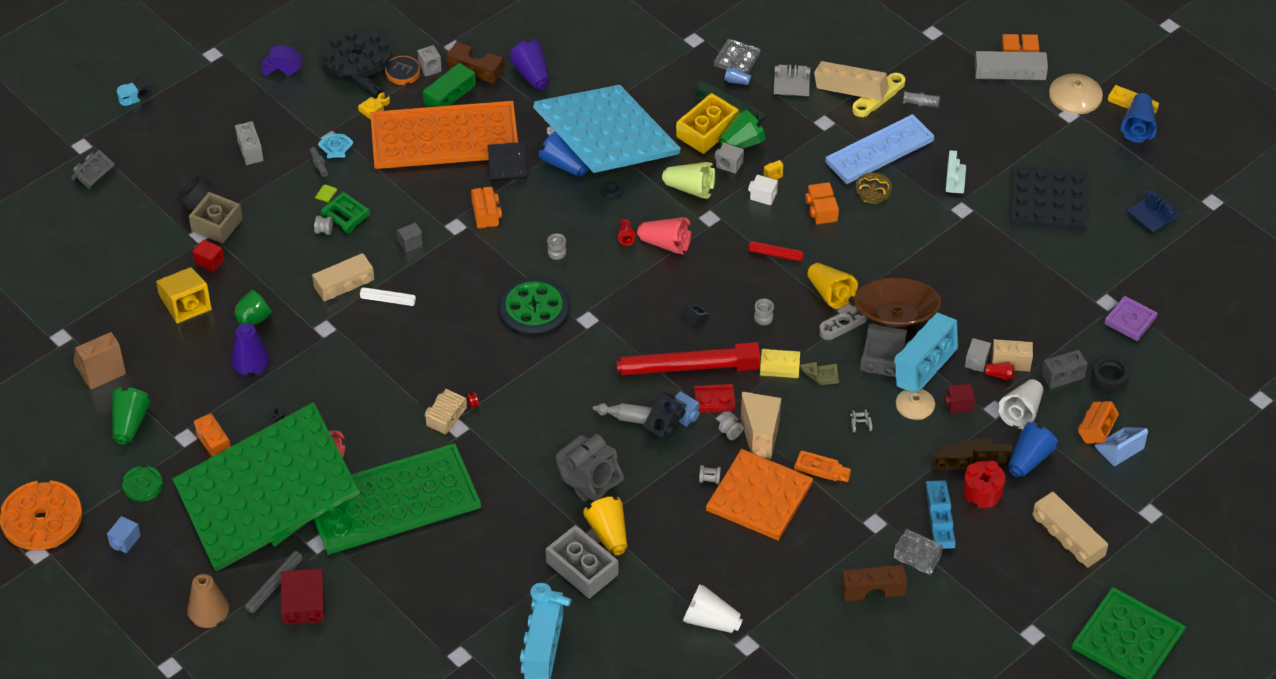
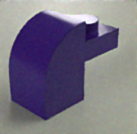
[261,45,303,76]

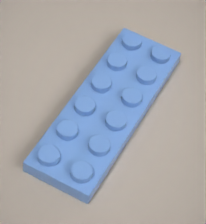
[825,114,934,184]

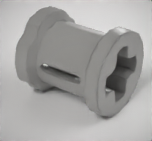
[699,465,721,485]

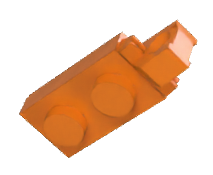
[794,451,851,482]

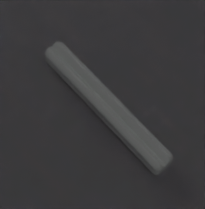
[245,551,303,613]

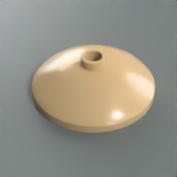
[1049,73,1103,114]

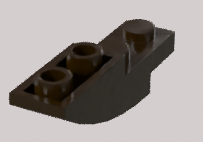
[931,438,1012,470]

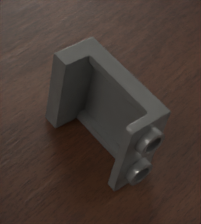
[860,324,907,377]

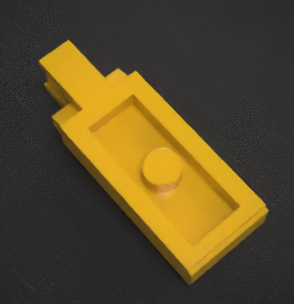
[1108,85,1159,114]

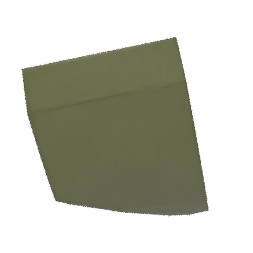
[800,362,840,385]

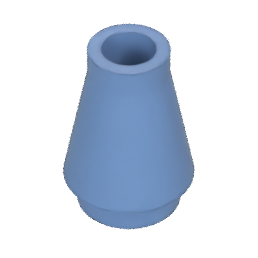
[724,66,751,85]

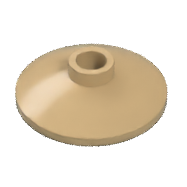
[896,389,935,420]

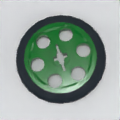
[498,278,570,334]

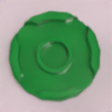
[122,466,163,502]

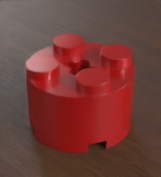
[963,461,1005,508]

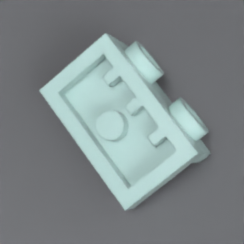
[946,151,966,194]

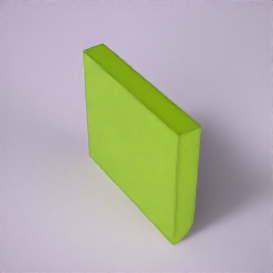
[315,185,337,203]

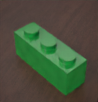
[423,63,476,107]

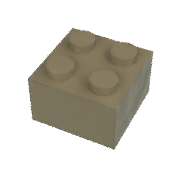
[189,192,243,244]

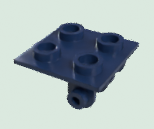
[1127,190,1179,233]

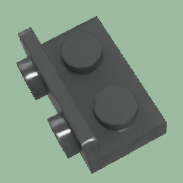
[71,150,115,189]

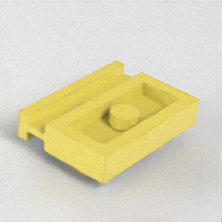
[760,349,800,378]

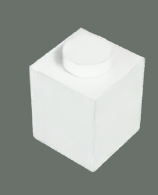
[748,175,778,205]

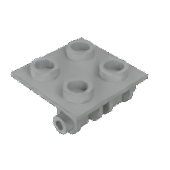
[774,64,811,96]

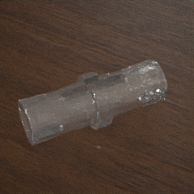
[903,91,940,107]

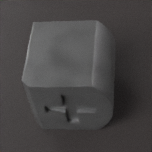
[396,222,423,252]

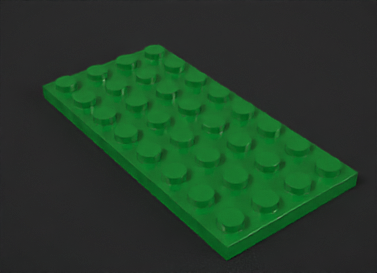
[314,443,481,555]

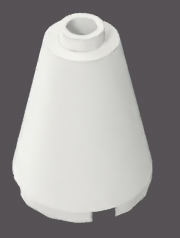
[998,379,1043,429]
[683,584,743,633]

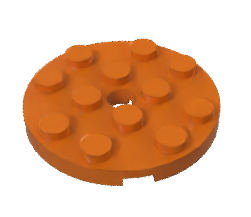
[0,480,82,550]

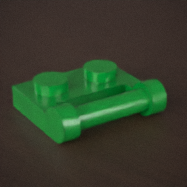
[320,192,370,234]

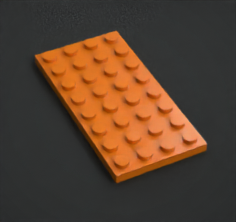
[370,101,518,169]

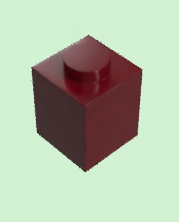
[944,384,975,414]

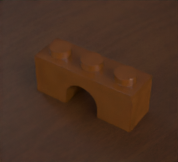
[446,42,504,84]
[841,565,907,602]

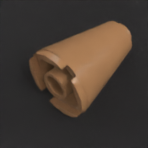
[187,574,229,628]

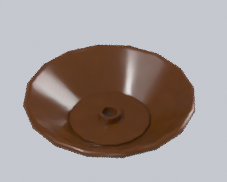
[855,278,941,329]

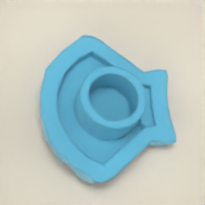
[318,134,353,159]

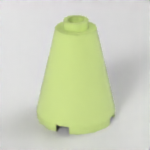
[662,162,715,199]

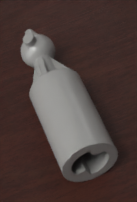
[593,403,652,424]

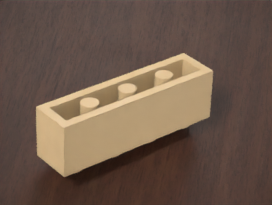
[814,61,889,100]
[1033,492,1108,568]

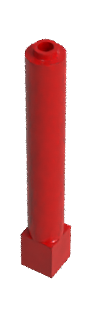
[616,342,760,376]

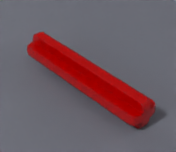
[749,241,804,261]

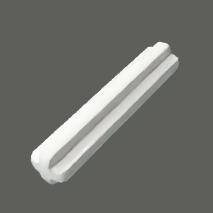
[360,287,416,306]

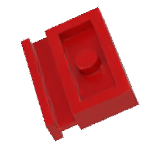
[694,384,735,413]

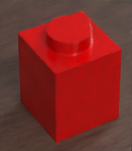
[193,239,224,272]

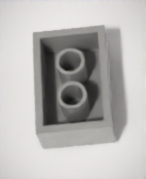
[546,525,618,599]

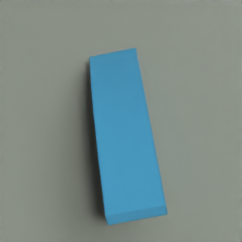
[926,481,955,549]

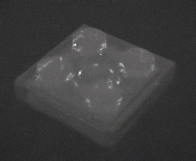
[714,39,760,74]

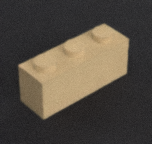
[312,253,374,301]

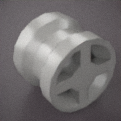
[314,215,333,235]
[719,415,744,440]

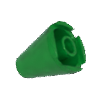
[112,387,152,445]

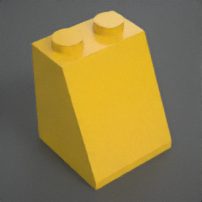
[156,267,212,324]

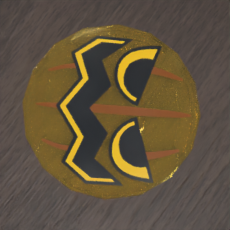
[855,173,892,204]

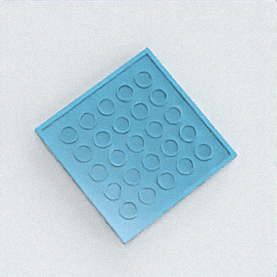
[533,85,681,173]

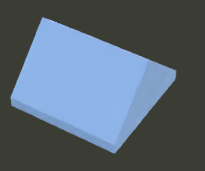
[1095,427,1148,466]

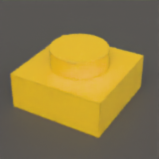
[764,160,783,180]

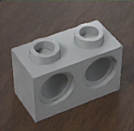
[235,121,263,165]

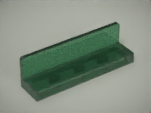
[696,81,766,125]

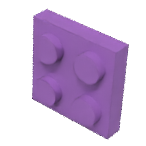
[1104,296,1158,341]

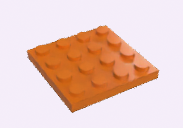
[706,449,813,541]

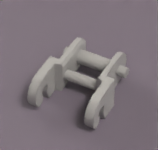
[850,409,872,432]

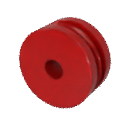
[466,392,479,409]

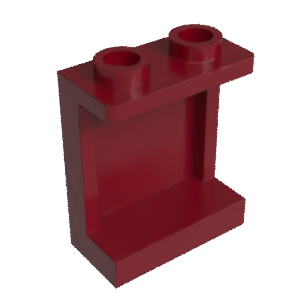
[281,569,324,625]

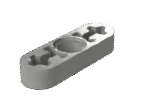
[819,306,868,340]

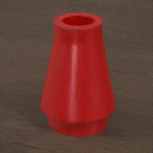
[617,219,636,246]
[985,362,1015,381]

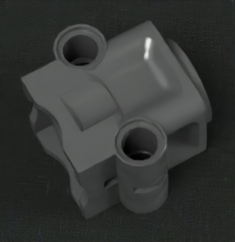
[556,434,624,502]

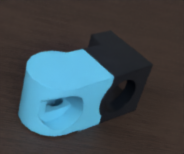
[117,74,153,106]

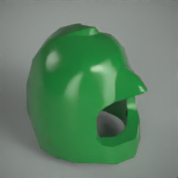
[234,289,272,326]

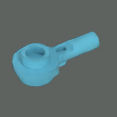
[531,583,572,607]

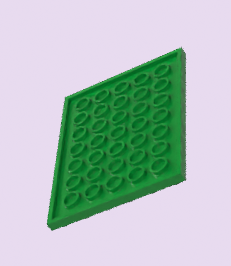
[173,402,360,572]

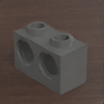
[1041,350,1088,389]

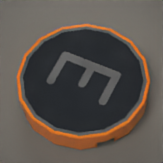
[385,56,420,85]

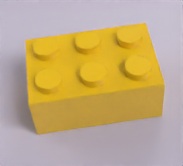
[676,93,739,154]

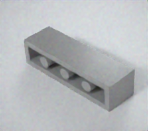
[974,51,1048,80]

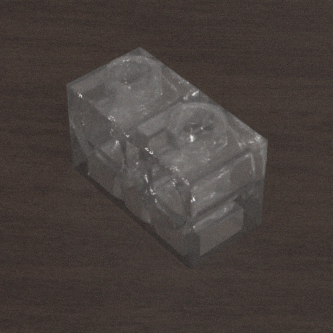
[894,529,943,574]

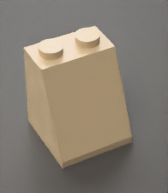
[740,392,781,459]

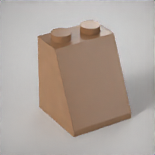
[74,332,126,390]

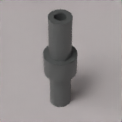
[309,147,328,177]

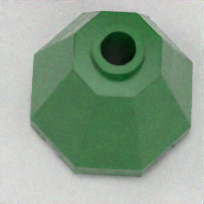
[719,109,766,149]

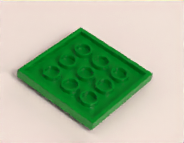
[1071,587,1186,679]

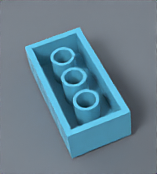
[894,312,958,393]
[520,591,564,679]

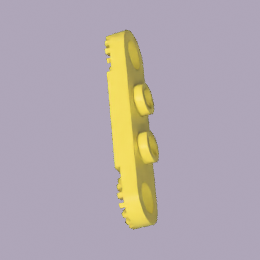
[852,73,905,118]

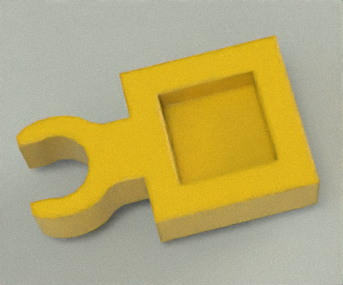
[358,92,390,120]

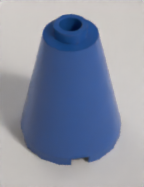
[1120,93,1157,143]
[538,131,589,177]
[1008,422,1058,477]

